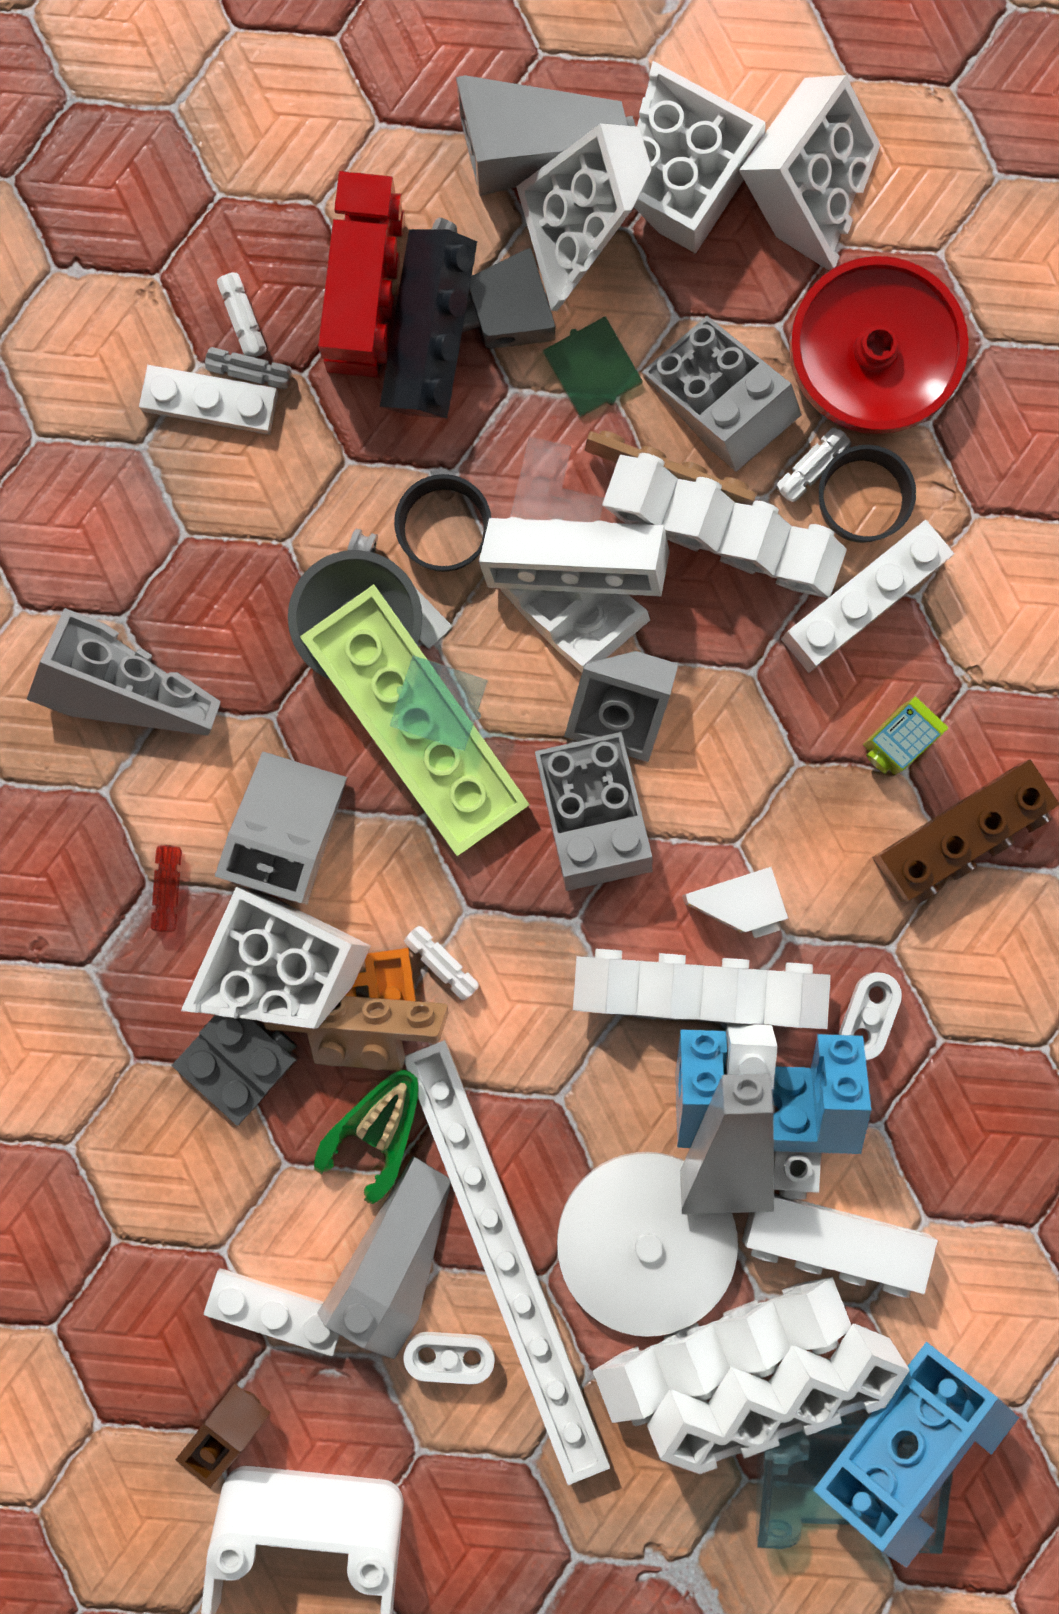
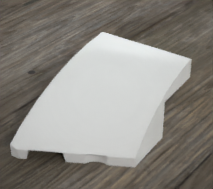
[499,588,650,673]

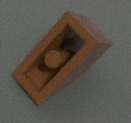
[175,1384,270,1488]

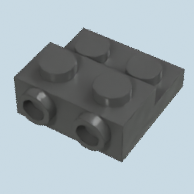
[171,1015,300,1126]

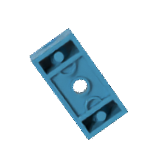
[675,1030,872,1154]
[813,1342,1019,1568]

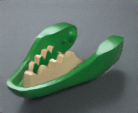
[314,1070,419,1205]

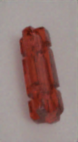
[150,845,182,932]

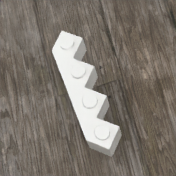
[602,453,847,598]
[573,949,831,1029]
[593,1277,852,1426]
[647,1323,910,1474]

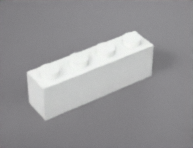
[479,517,670,596]
[781,520,955,673]
[742,1193,938,1298]

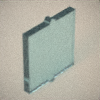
[389,655,488,751]

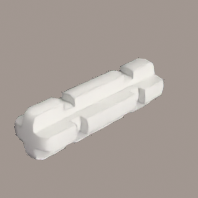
[217,272,267,358]
[777,428,851,502]
[404,926,479,1000]

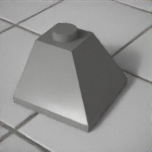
[564,651,678,762]

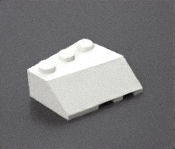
[633,61,766,253]
[739,75,881,270]
[517,123,652,311]
[181,887,371,1029]

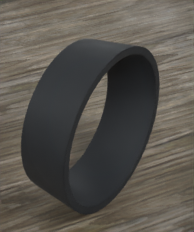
[819,445,916,543]
[394,474,491,572]

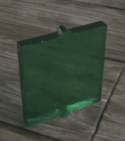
[543,316,643,418]

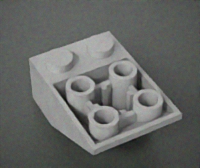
[642,316,802,472]
[535,732,653,891]
[215,751,347,905]

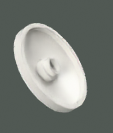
[557,1152,738,1336]

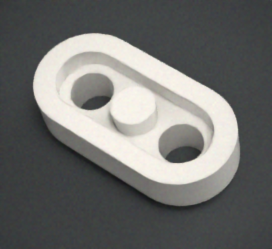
[839,972,902,1060]
[404,1332,495,1384]

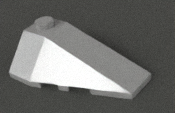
[27,608,221,736]
[317,1156,451,1359]

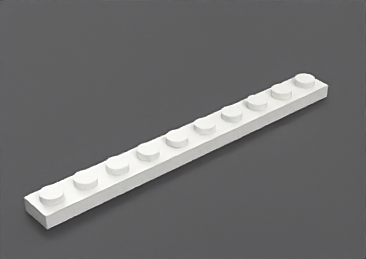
[404,1040,610,1485]

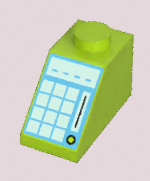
[863,696,949,775]

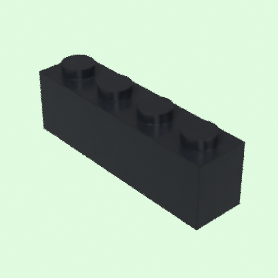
[379,229,477,419]

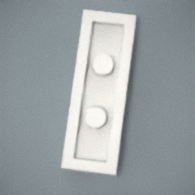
[139,365,278,435]
[203,1268,340,1356]

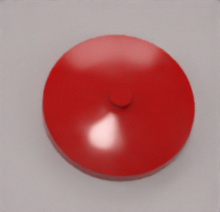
[789,256,969,434]

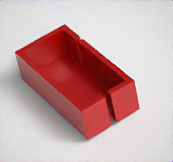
[318,171,405,378]

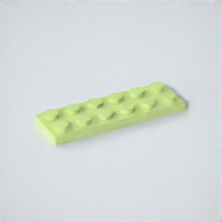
[300,585,530,856]

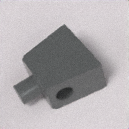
[462,248,556,349]

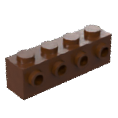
[872,759,1059,904]

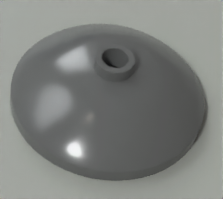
[288,550,422,679]

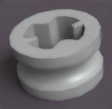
[347,528,378,553]

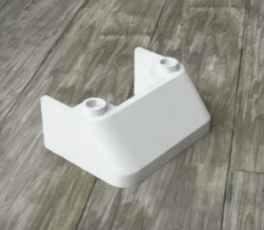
[201,1466,404,1614]

